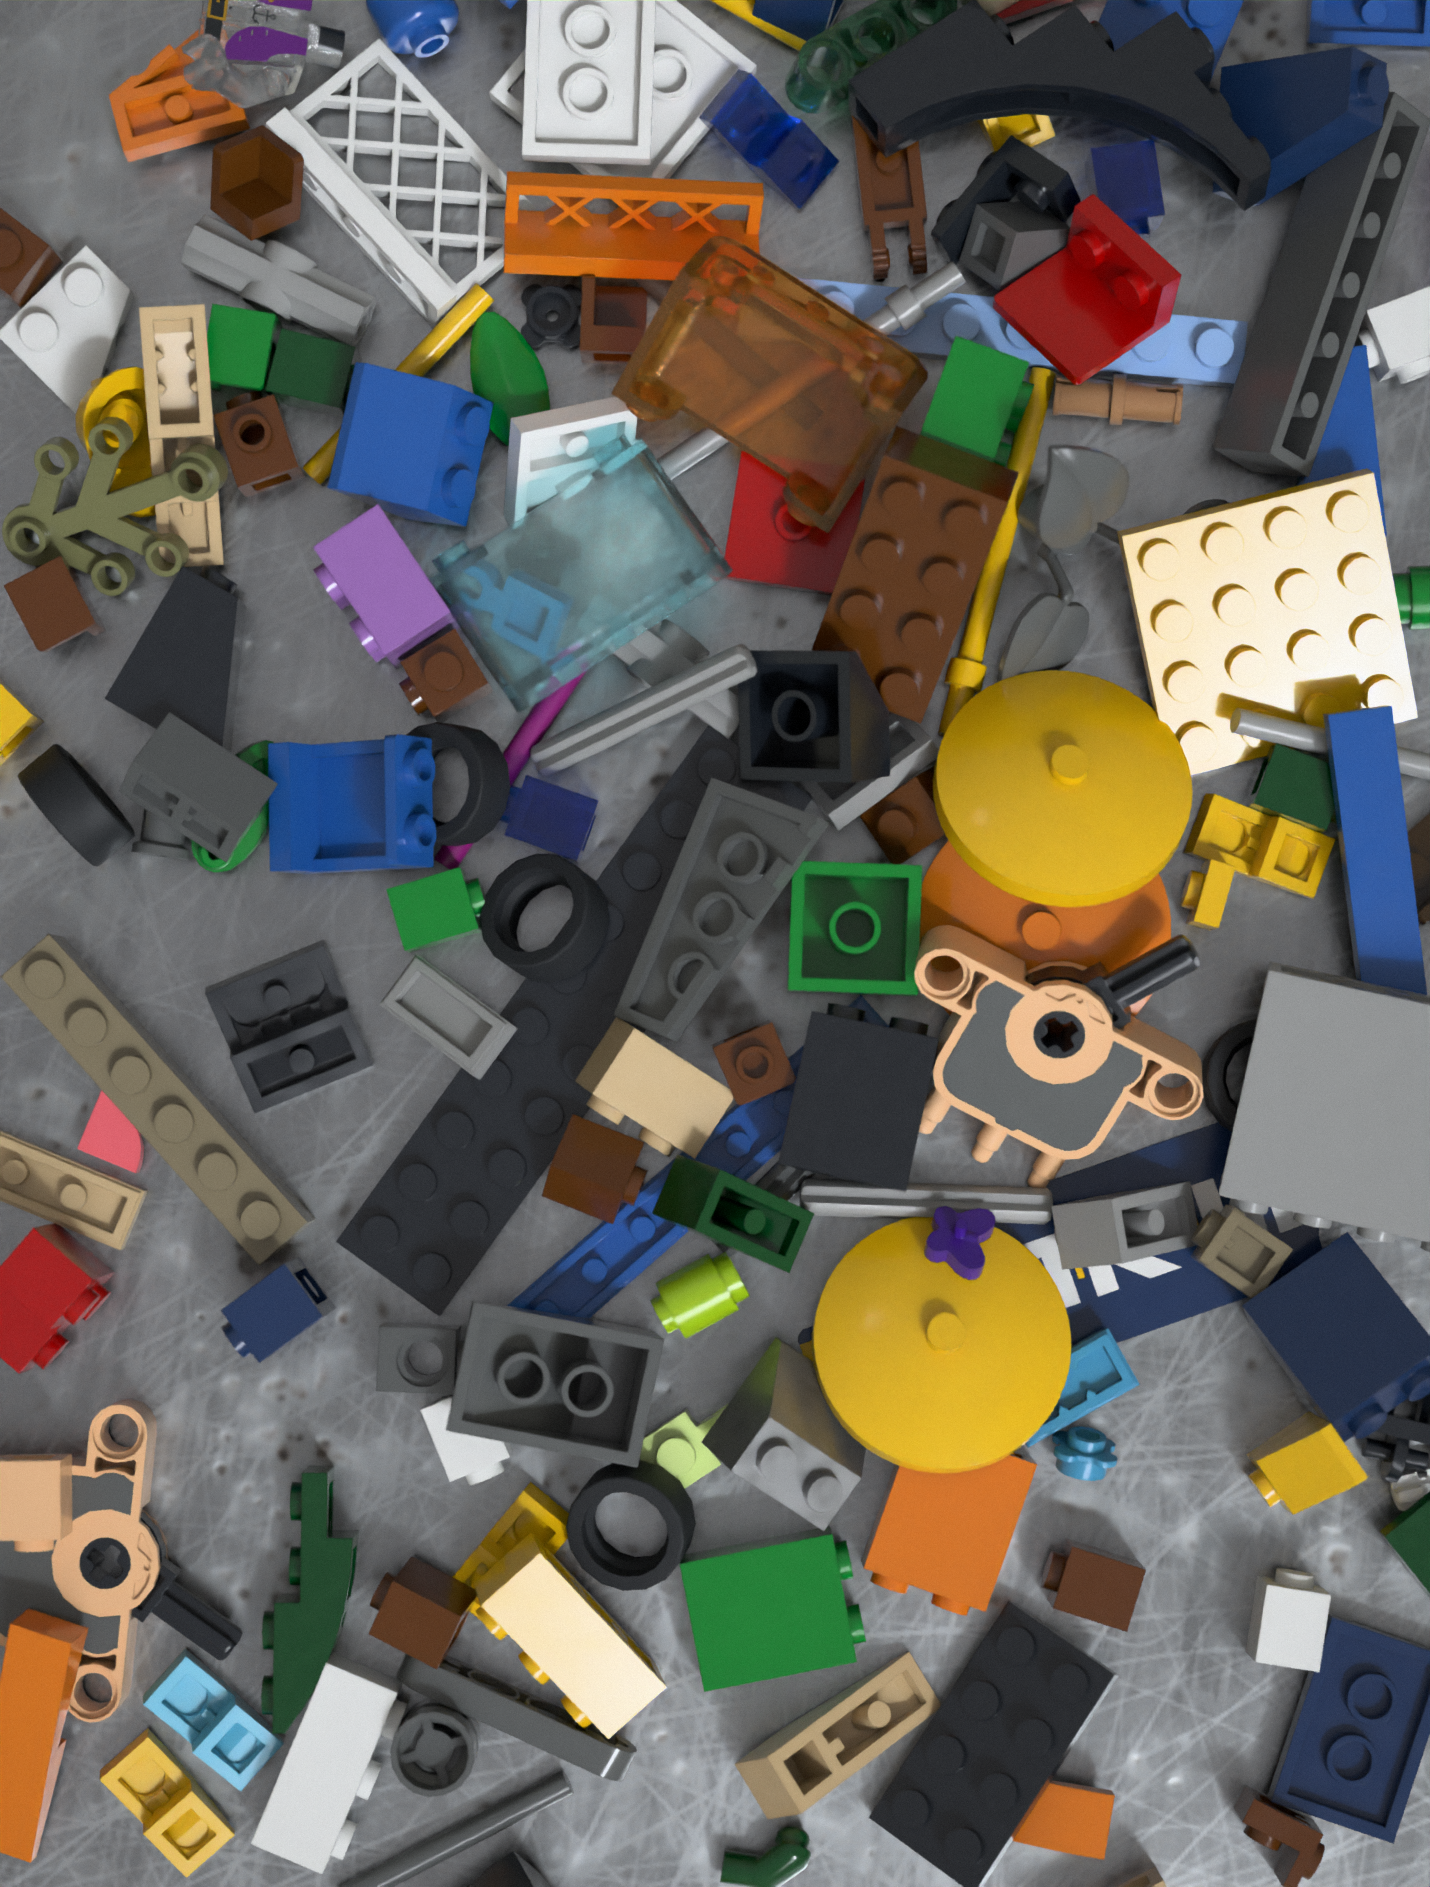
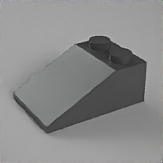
[446,1301,664,1468]

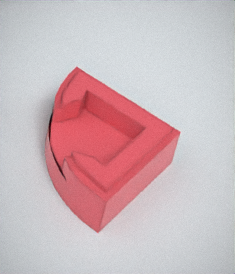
[77,1090,144,1173]

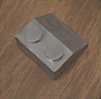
[702,1337,866,1531]

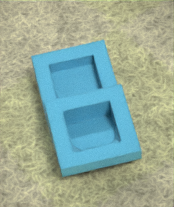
[142,1648,284,1792]

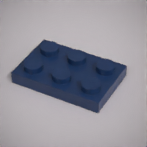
[1267,1614,1430,1844]

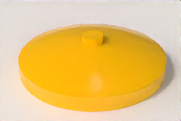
[933,670,1193,907]
[812,1217,1071,1473]

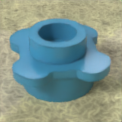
[1052,1426,1118,1481]

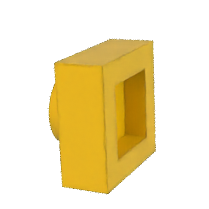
[1180,859,1236,931]

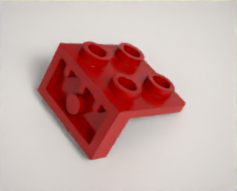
[993,194,1182,385]

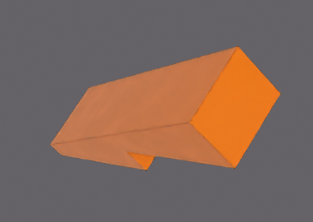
[0,1608,89,1863]

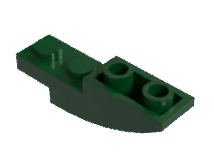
[261,1466,359,1733]

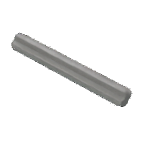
[530,644,757,777]
[799,1179,1053,1224]

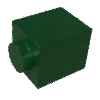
[266,328,362,419]
[1245,743,1337,833]

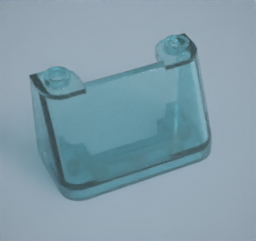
[428,433,733,712]

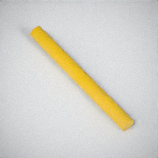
[302,283,495,485]

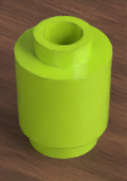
[650,1251,750,1339]

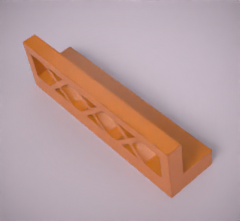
[504,171,764,284]

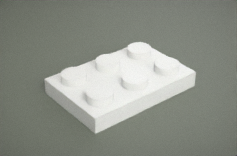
[522,0,656,165]

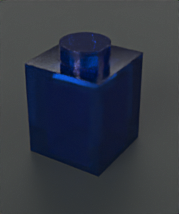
[1084,140,1165,240]
[499,775,601,864]

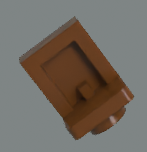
[860,766,945,864]

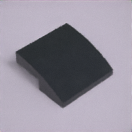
[205,940,373,1113]

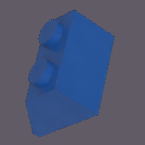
[327,362,494,527]

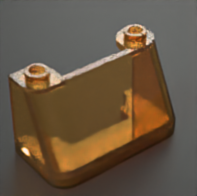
[611,236,928,533]

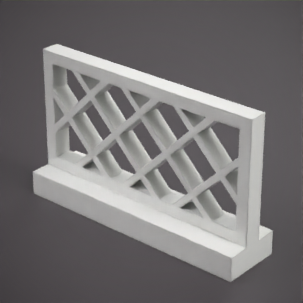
[266,38,538,328]

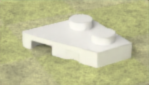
[0,245,134,414]

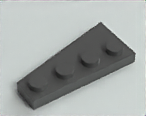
[613,777,829,1042]

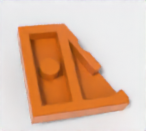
[109,13,250,162]

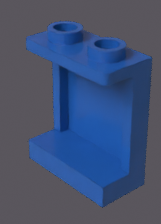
[268,734,437,874]

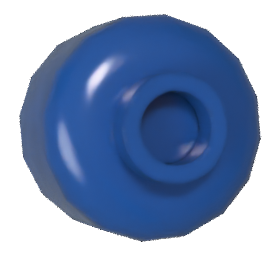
[366,0,459,58]

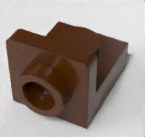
[711,1020,796,1105]
[1234,1785,1325,1887]

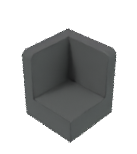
[959,201,1070,291]

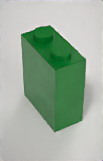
[679,1526,866,1692]

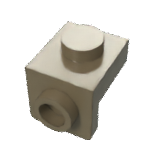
[1190,1204,1293,1299]

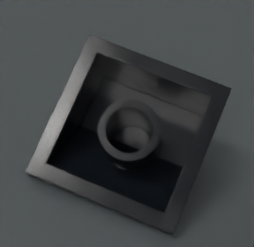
[738,650,890,783]

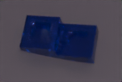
[699,69,840,209]

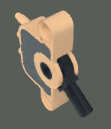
[914,925,1203,1188]
[0,1399,243,1722]

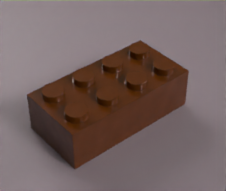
[811,426,1019,724]

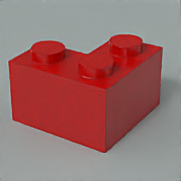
[0,1223,115,1374]

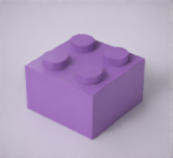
[313,504,460,669]

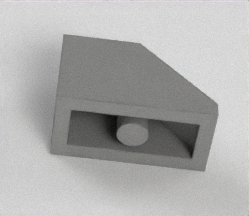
[1051,1181,1197,1270]

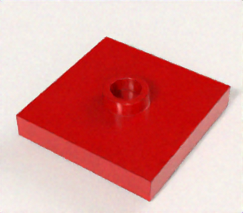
[722,451,867,596]

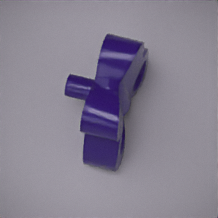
[924,1206,995,1280]

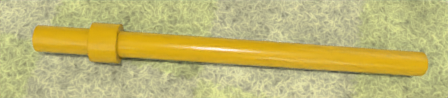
[938,367,1056,736]

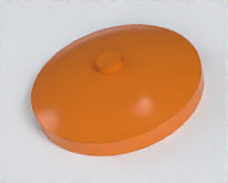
[920,840,1171,1027]

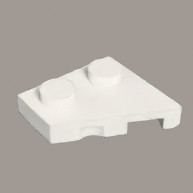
[503,394,638,531]

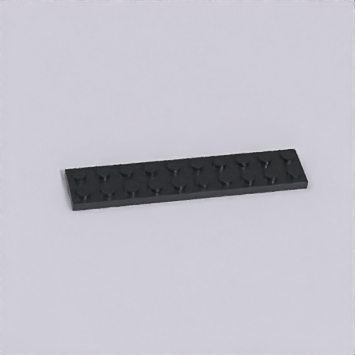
[336,725,812,1317]

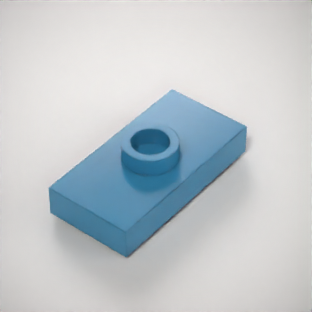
[1025,1327,1140,1447]

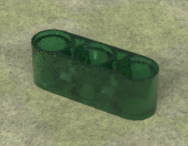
[785,0,957,114]

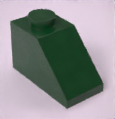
[652,1154,814,1273]

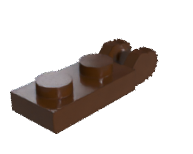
[850,113,928,279]

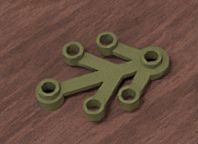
[2,417,228,596]

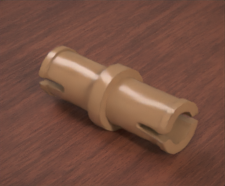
[1052,373,1183,426]

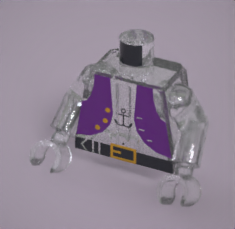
[182,0,345,108]

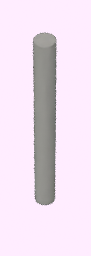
[1230,708,1430,780]

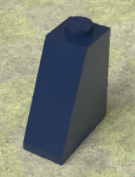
[1212,46,1389,207]

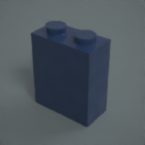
[1242,1232,1430,1443]

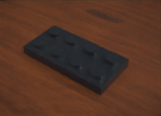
[869,1601,1119,1887]

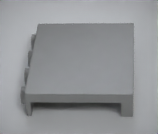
[1219,961,1430,1252]

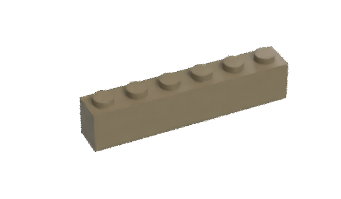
[1,934,316,1265]

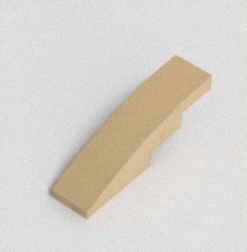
[139,304,224,567]

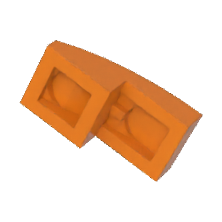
[1013,1780,1115,1860]

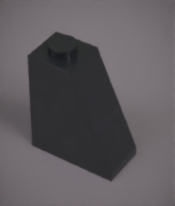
[105,565,246,752]

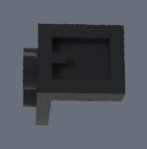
[931,135,1081,265]

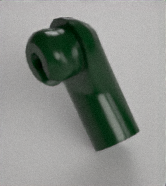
[720,1826,811,1887]

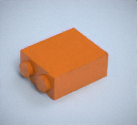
[861,1452,1037,1616]

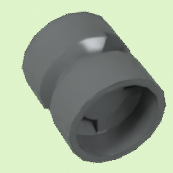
[390,1698,481,1797]

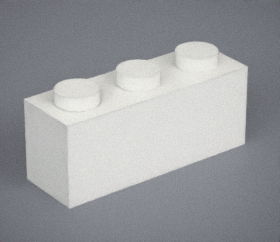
[251,1653,408,1874]

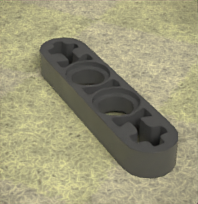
[396,1653,637,1781]

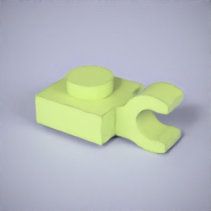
[640,1403,729,1488]

